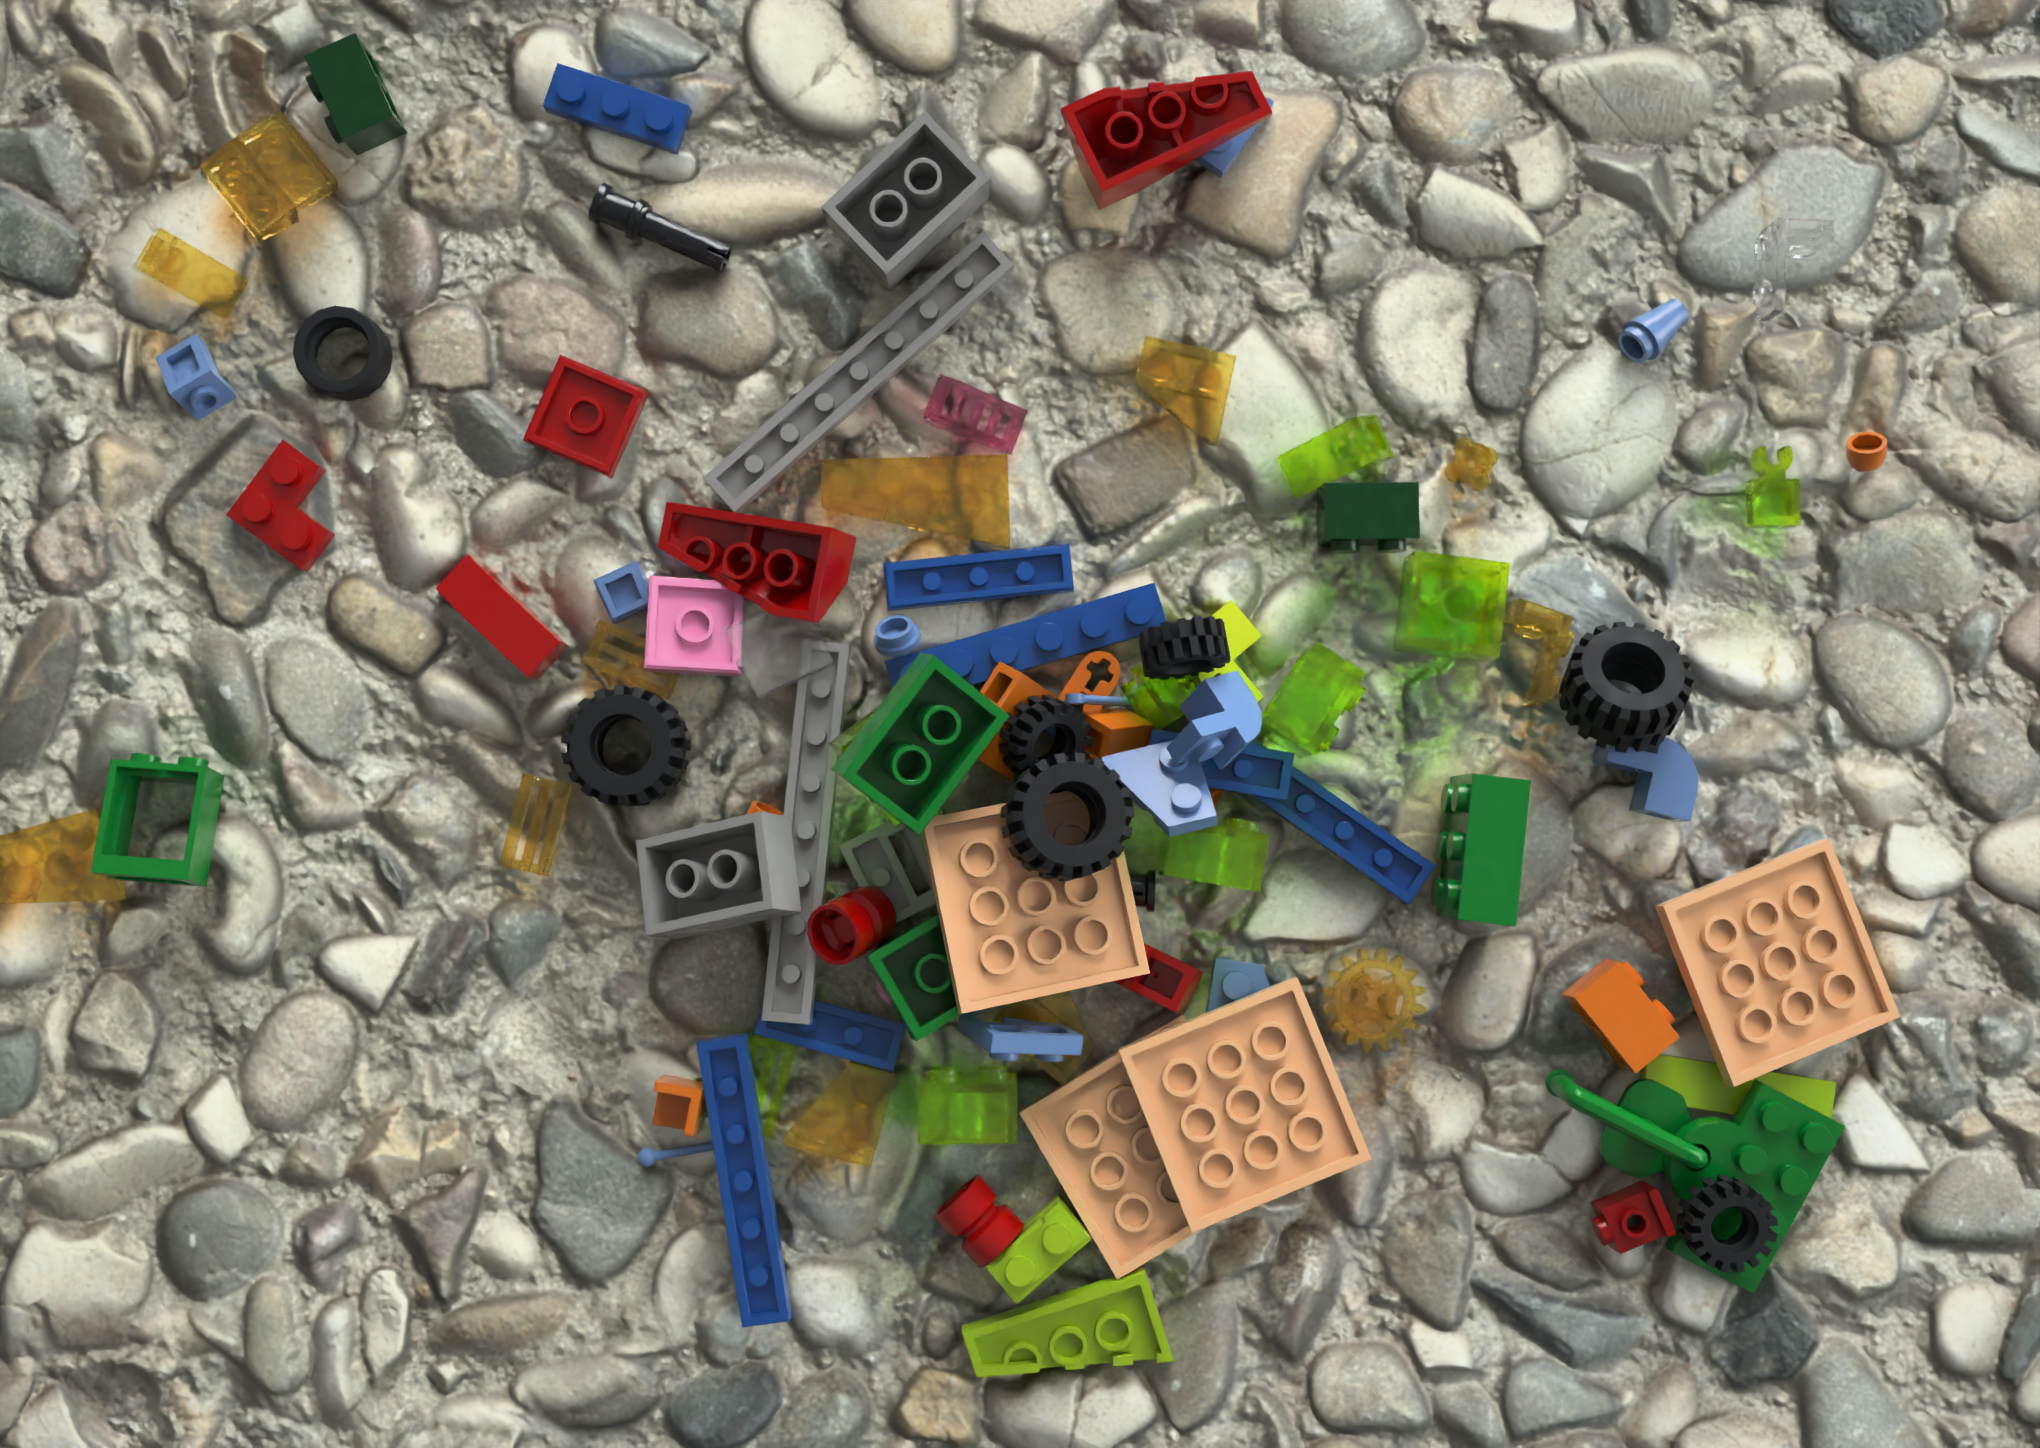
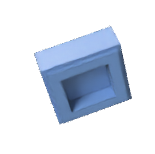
[593,561,649,624]

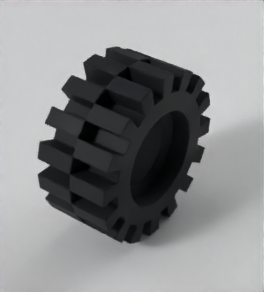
[1138,616,1231,680]
[998,694,1093,776]
[1676,1175,1778,1273]

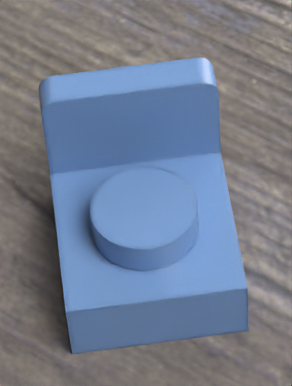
[156,334,236,420]

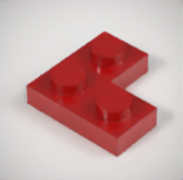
[226,440,336,572]

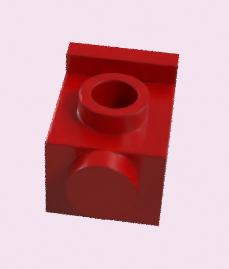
[1590,1180,1677,1254]

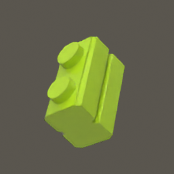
[985,1194,1091,1304]

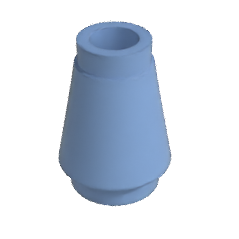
[1618,299,1689,363]

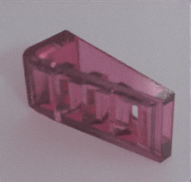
[924,374,1028,456]

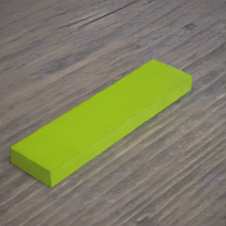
[1640,1054,1836,1118]

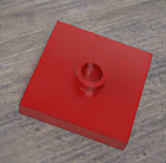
[523,355,649,479]

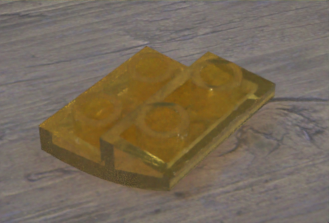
[200,110,338,243]

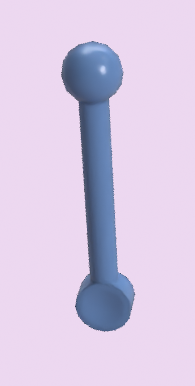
[1065,693,1143,712]
[638,1141,713,1167]

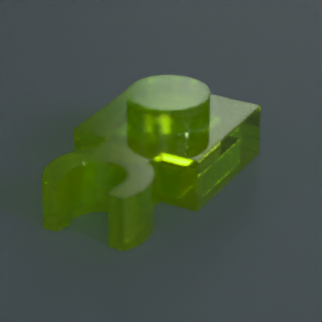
[1746,446,1801,528]

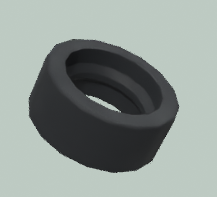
[293,306,393,401]

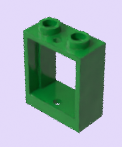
[91,753,225,887]

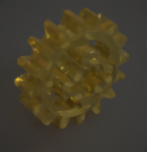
[1320,948,1426,1052]

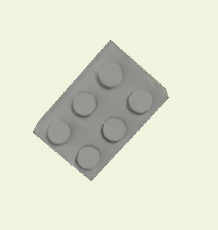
[821,111,990,290]
[636,811,802,939]

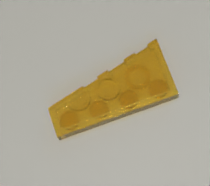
[821,454,1010,550]
[0,808,127,904]

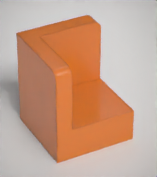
[1081,707,1154,770]
[652,1075,706,1138]

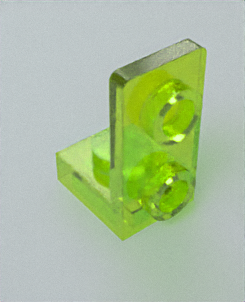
[1278,415,1394,498]

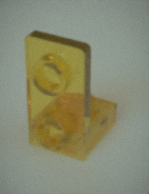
[132,228,248,318]
[1502,598,1574,709]

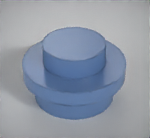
[874,615,921,658]

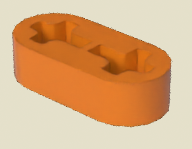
[1058,651,1121,711]

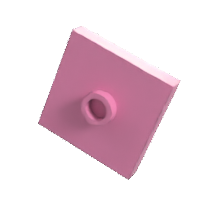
[644,576,744,677]

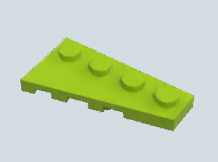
[962,1266,1174,1377]

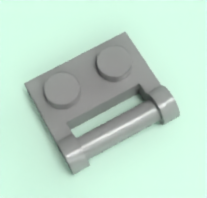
[839,818,936,923]

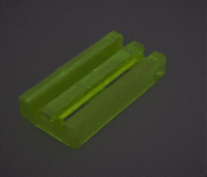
[749,1032,798,1138]

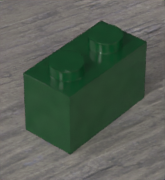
[304,33,407,155]
[1317,482,1420,554]

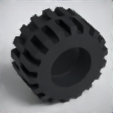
[1559,622,1694,753]
[561,685,691,807]
[1000,752,1134,881]

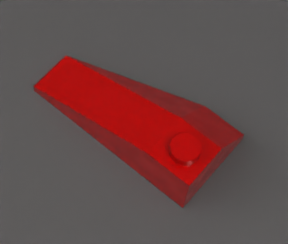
[1061,71,1273,210]
[658,502,856,623]

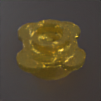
[1444,438,1498,491]

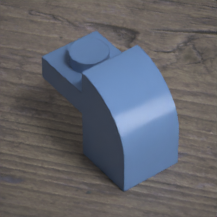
[1166,671,1262,769]
[1592,737,1698,822]

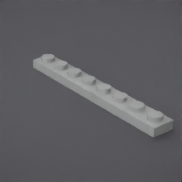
[703,231,1014,513]
[761,640,851,1025]

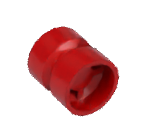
[807,886,897,966]
[934,1174,1024,1268]

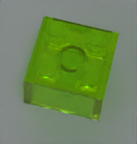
[1393,551,1510,663]
[1259,642,1366,759]
[1156,818,1270,892]
[918,1064,1017,1145]

